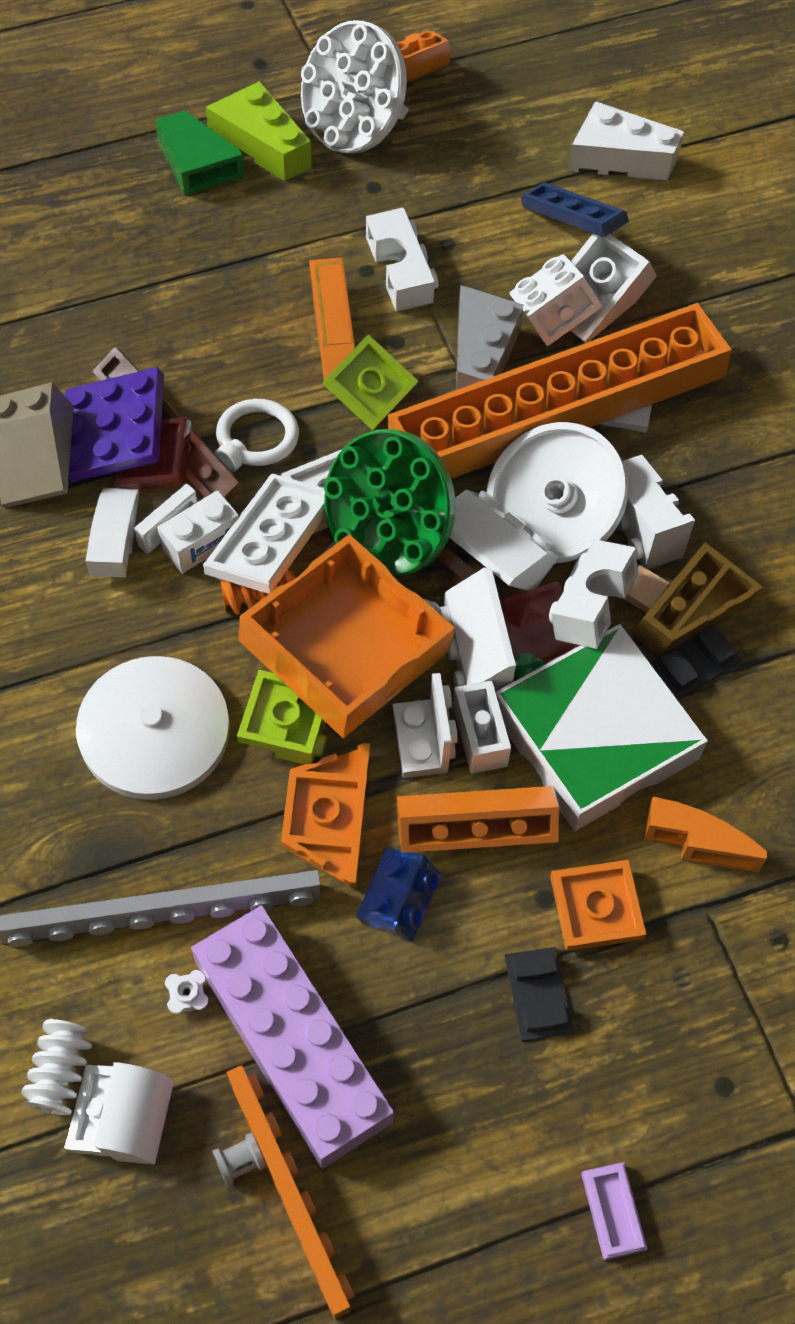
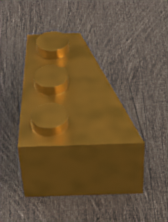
[631,542,763,657]

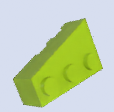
[206,82,312,181]

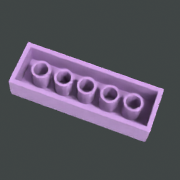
[191,905,394,1169]

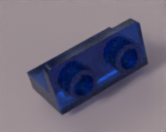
[356,848,441,942]

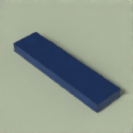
[520,182,629,237]

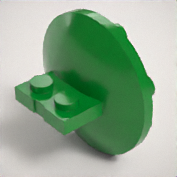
[324,429,456,577]

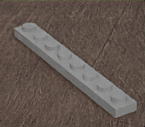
[0,870,321,947]

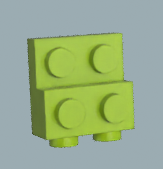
[237,670,327,764]

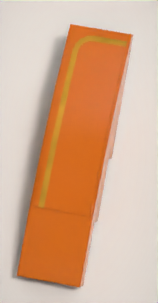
[309,257,355,380]

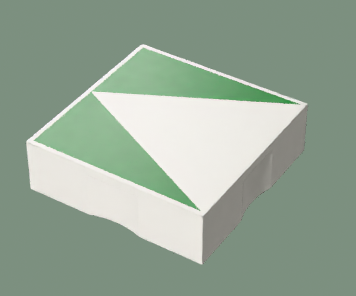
[495,624,707,832]

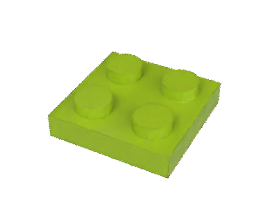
[322,334,418,430]

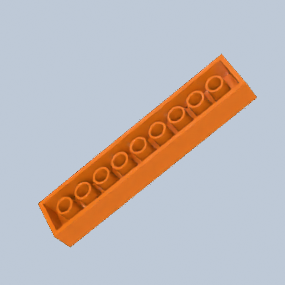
[388,303,732,479]

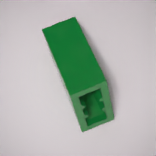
[155,110,244,196]

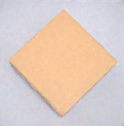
[623,564,670,613]

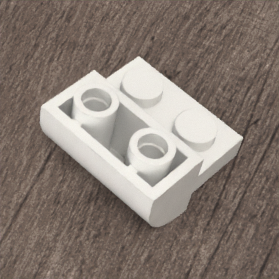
[65,1062,174,1165]

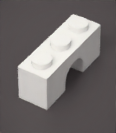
[366,207,438,312]
[549,539,638,649]

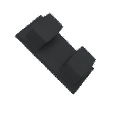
[650,626,742,701]
[504,947,574,1042]

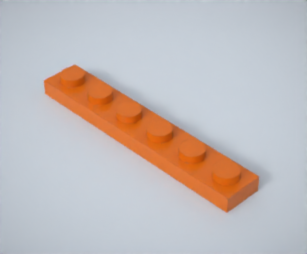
[227,1065,355,1320]

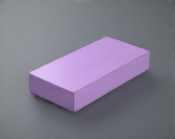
[581,1162,647,1260]

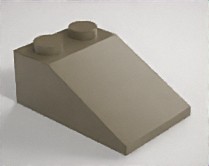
[0,382,74,508]

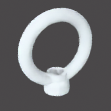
[215,399,299,472]

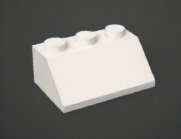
[450,490,559,592]
[439,567,516,692]

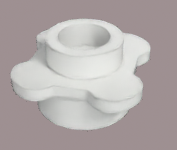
[165,970,208,1014]

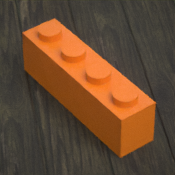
[397,786,559,853]

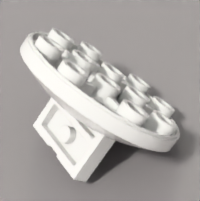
[301,21,409,154]

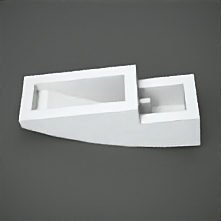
[86,488,139,577]

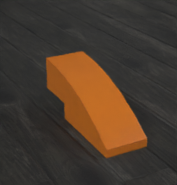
[644,797,767,873]

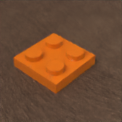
[550,860,646,951]

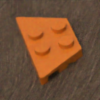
[281,743,370,888]

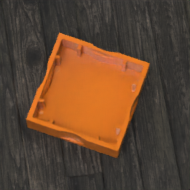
[238,534,455,738]

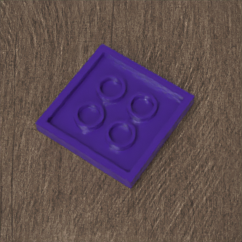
[65,367,164,483]

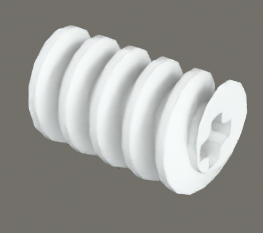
[21,1019,92,1115]

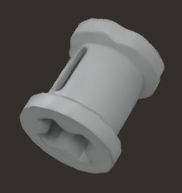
[212,1132,266,1187]

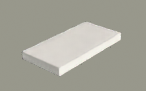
[203,474,326,594]

